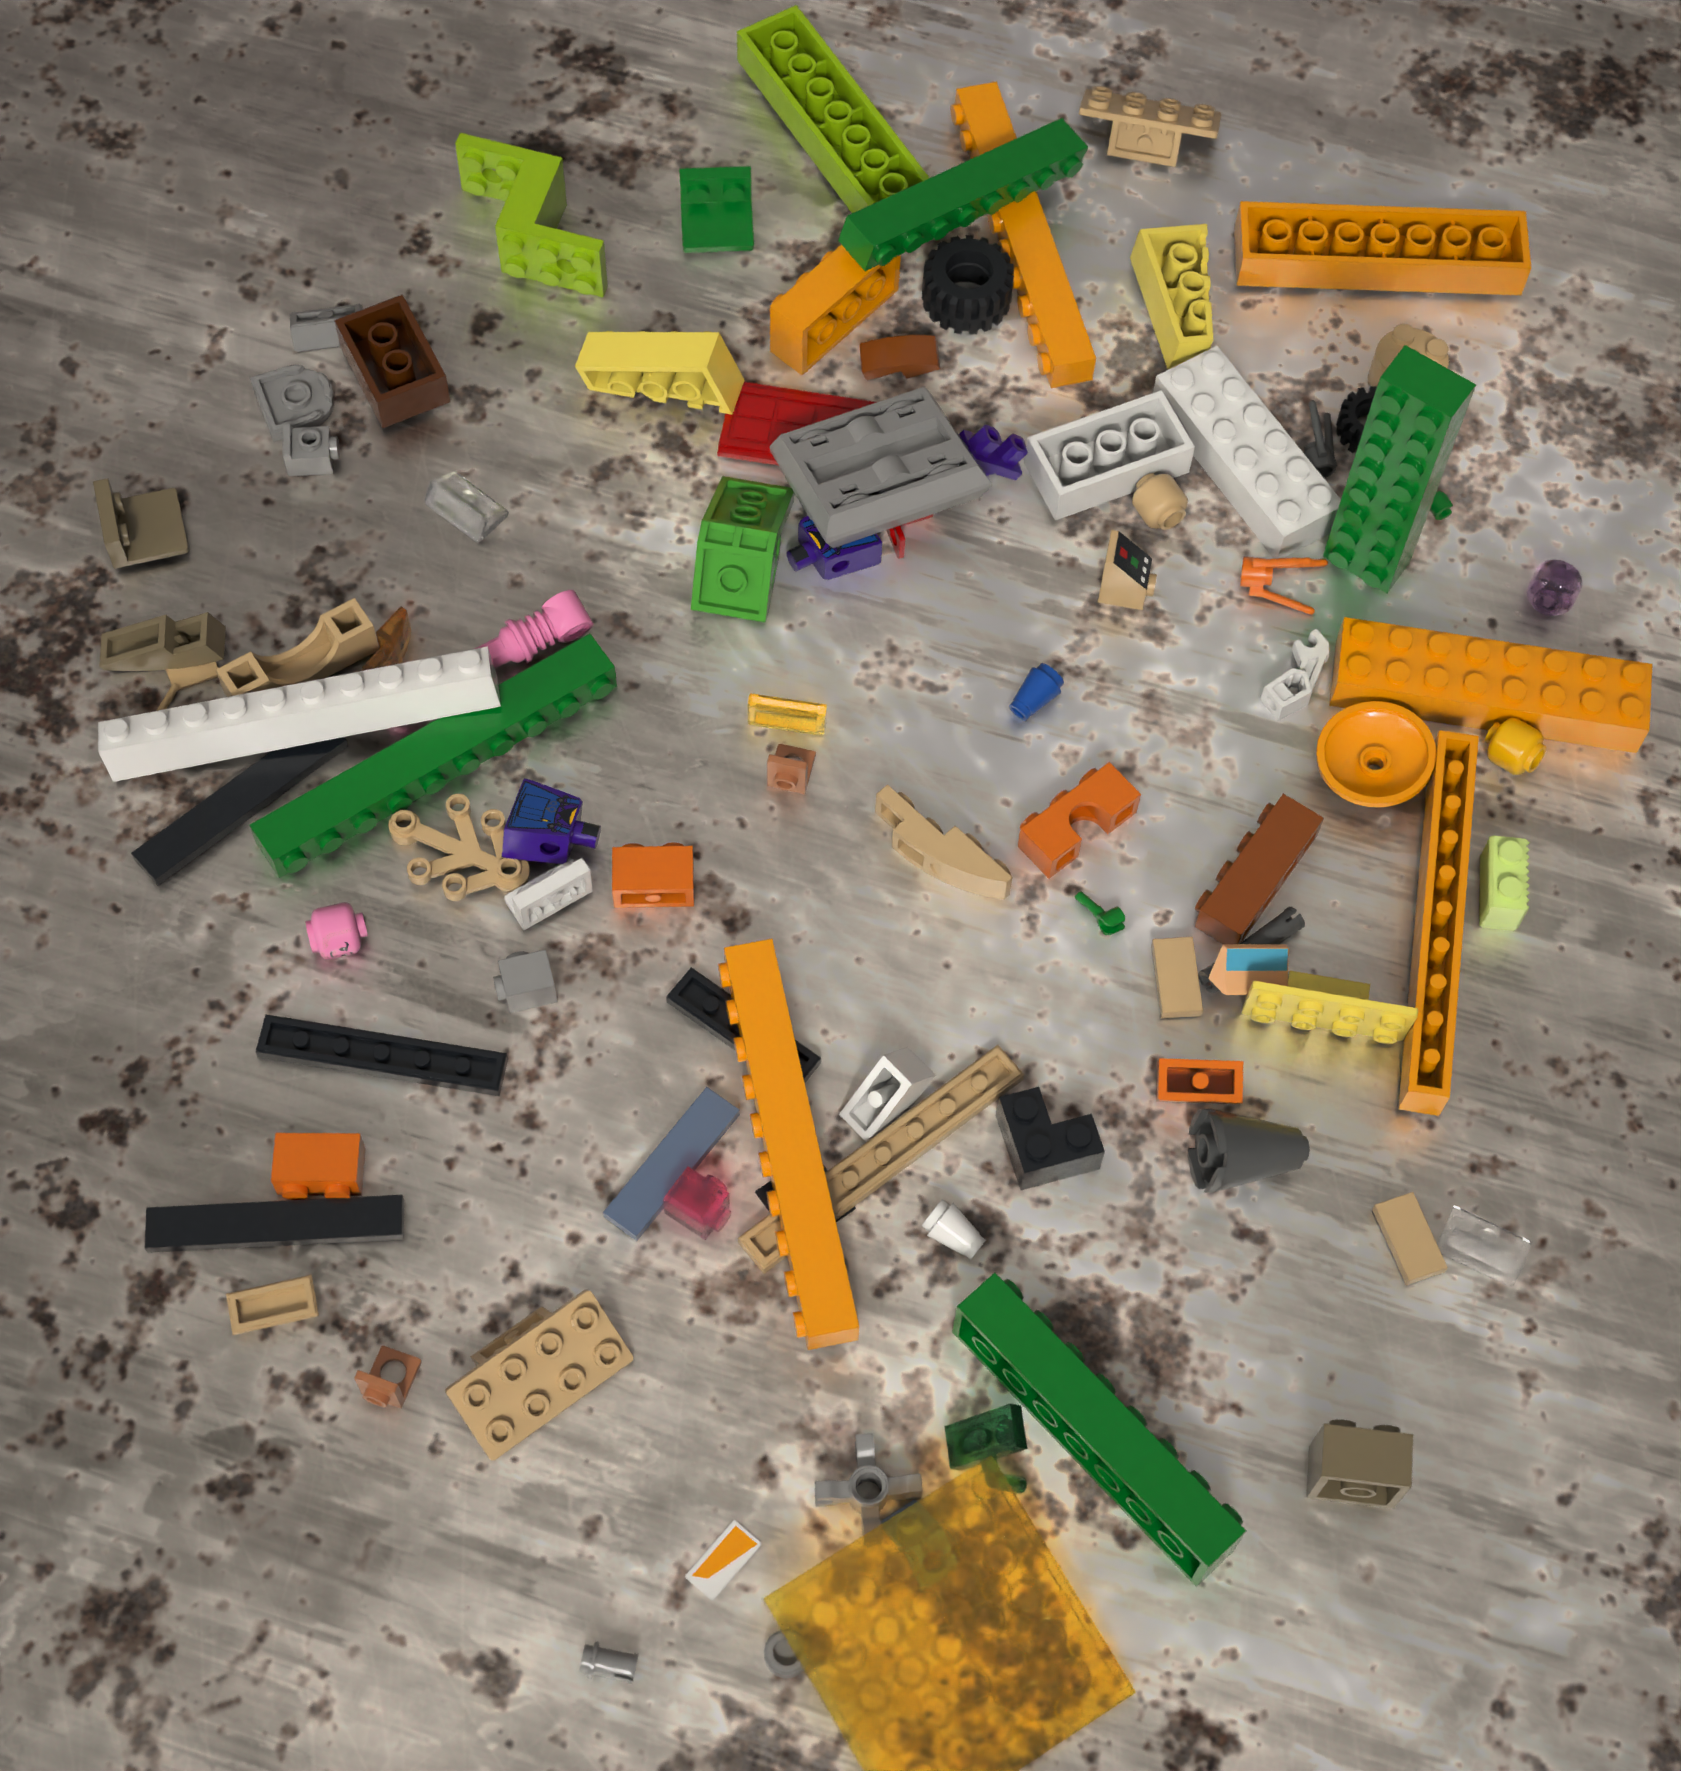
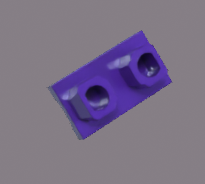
[959,425,1028,481]

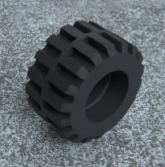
[922,235,1014,335]

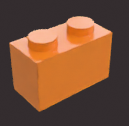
[612,842,694,908]
[1156,1058,1243,1104]
[271,1133,366,1200]

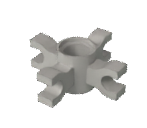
[815,1433,923,1548]

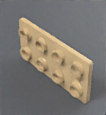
[1079,86,1221,167]
[445,1289,633,1461]

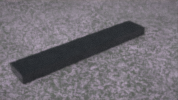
[131,737,348,886]
[255,1014,508,1096]
[144,1195,404,1253]

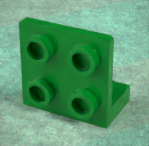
[679,166,754,253]

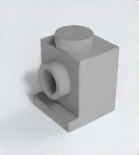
[283,424,340,476]

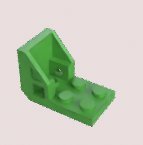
[691,476,795,622]

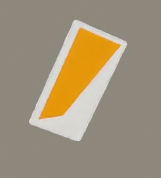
[685,1520,762,1601]

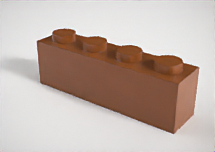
[1194,793,1324,944]

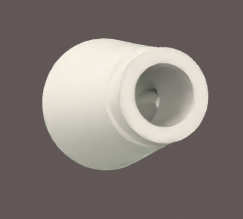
[921,1199,986,1260]

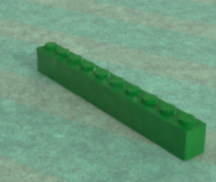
[249,634,617,878]

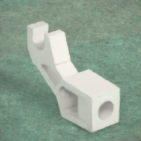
[1260,629,1330,721]

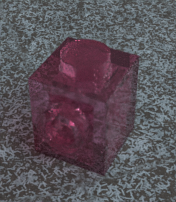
[663,1166,732,1241]

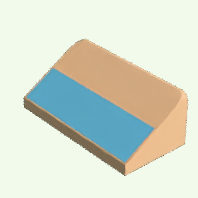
[1208,944,1289,995]

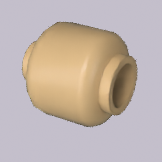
[1132,473,1188,530]

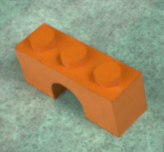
[1018,762,1141,879]

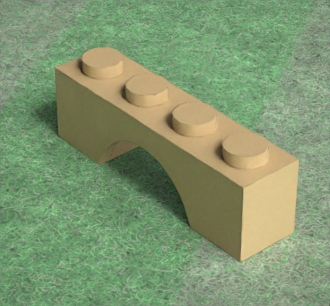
[216,598,379,697]

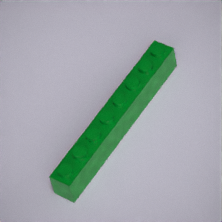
[838,118,1088,271]

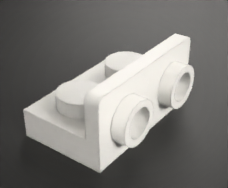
[504,858,593,930]

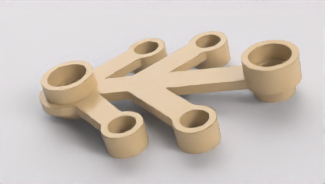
[388,794,530,901]

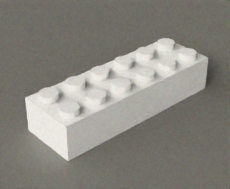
[1153,346,1341,559]

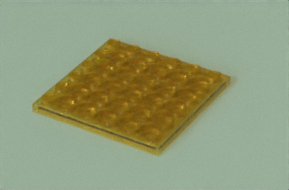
[762,1455,1136,1771]

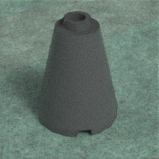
[1188,1108,1310,1193]

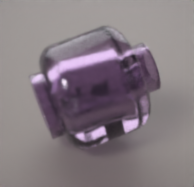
[1527,559,1583,616]

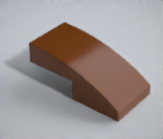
[859,335,940,381]

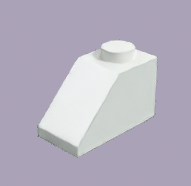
[839,1047,936,1142]

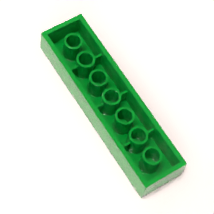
[1323,345,1476,593]
[952,1273,1246,1587]

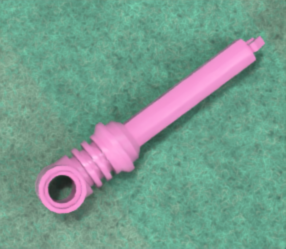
[475,590,593,668]

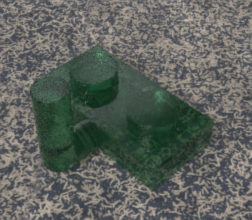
[944,1404,1027,1494]

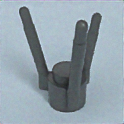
[1273,400,1337,478]

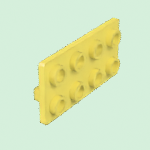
[1242,971,1418,1044]

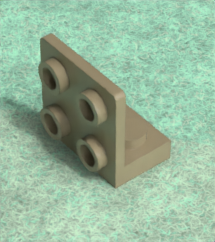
[93,478,189,569]

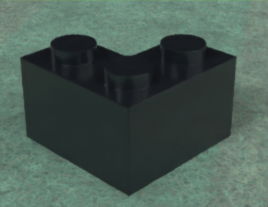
[995,1087,1105,1190]

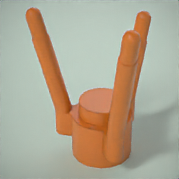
[1240,556,1328,615]

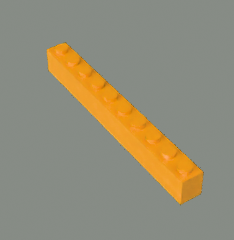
[950,81,1096,388]
[1398,730,1479,1116]
[718,939,860,1350]

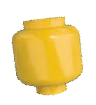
[1485,718,1547,775]

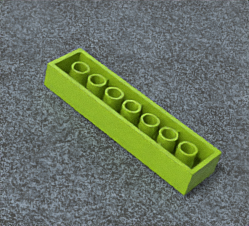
[737,5,930,213]

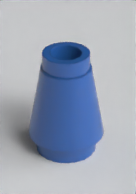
[1009,663,1064,721]

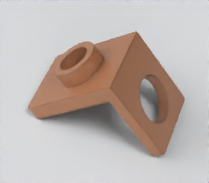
[767,744,816,794]
[354,1345,422,1409]

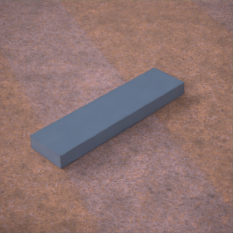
[603,1087,740,1241]

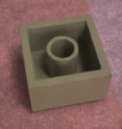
[1306,1419,1413,1509]

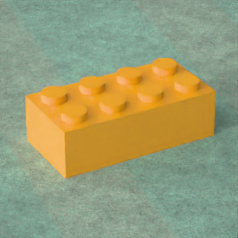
[770,245,901,375]

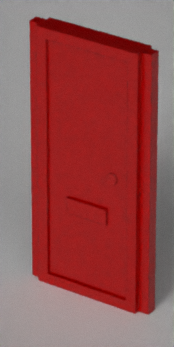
[717,382,877,466]

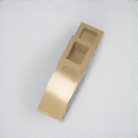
[875,784,1013,900]

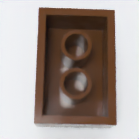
[334,294,451,429]

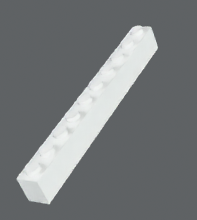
[98,646,501,782]

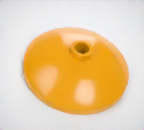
[1316,701,1436,808]

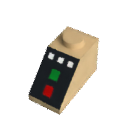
[1098,530,1157,610]

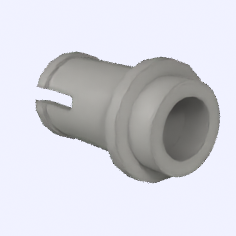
[579,1642,639,1684]

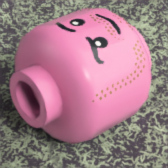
[305,902,368,959]

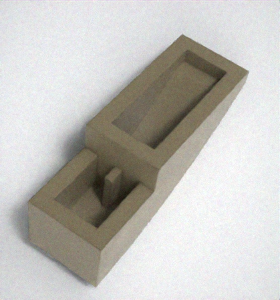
[99,612,226,671]

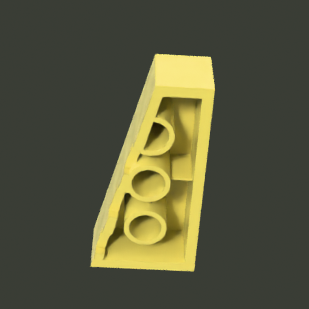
[1130,224,1213,370]
[575,331,744,415]

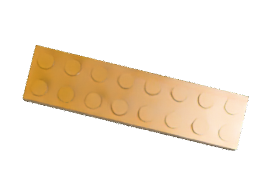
[1234,201,1532,295]
[1329,617,1653,753]

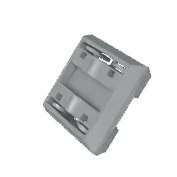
[769,387,992,548]

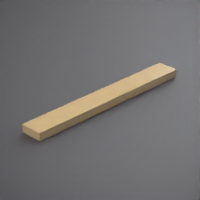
[738,1045,1024,1274]

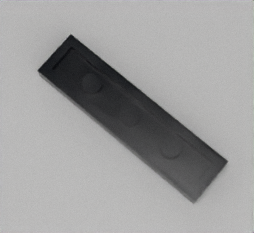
[666,967,821,1083]

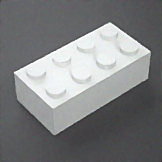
[1024,390,1195,521]

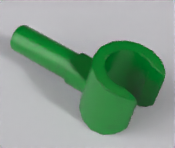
[1429,491,1453,520]
[1075,891,1125,935]

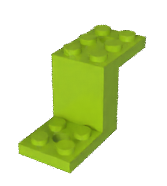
[455,133,608,297]

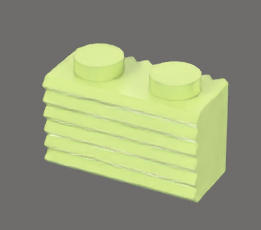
[1479,835,1530,931]

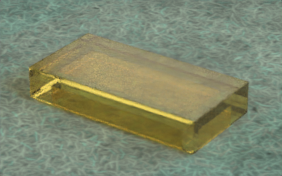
[748,693,827,736]

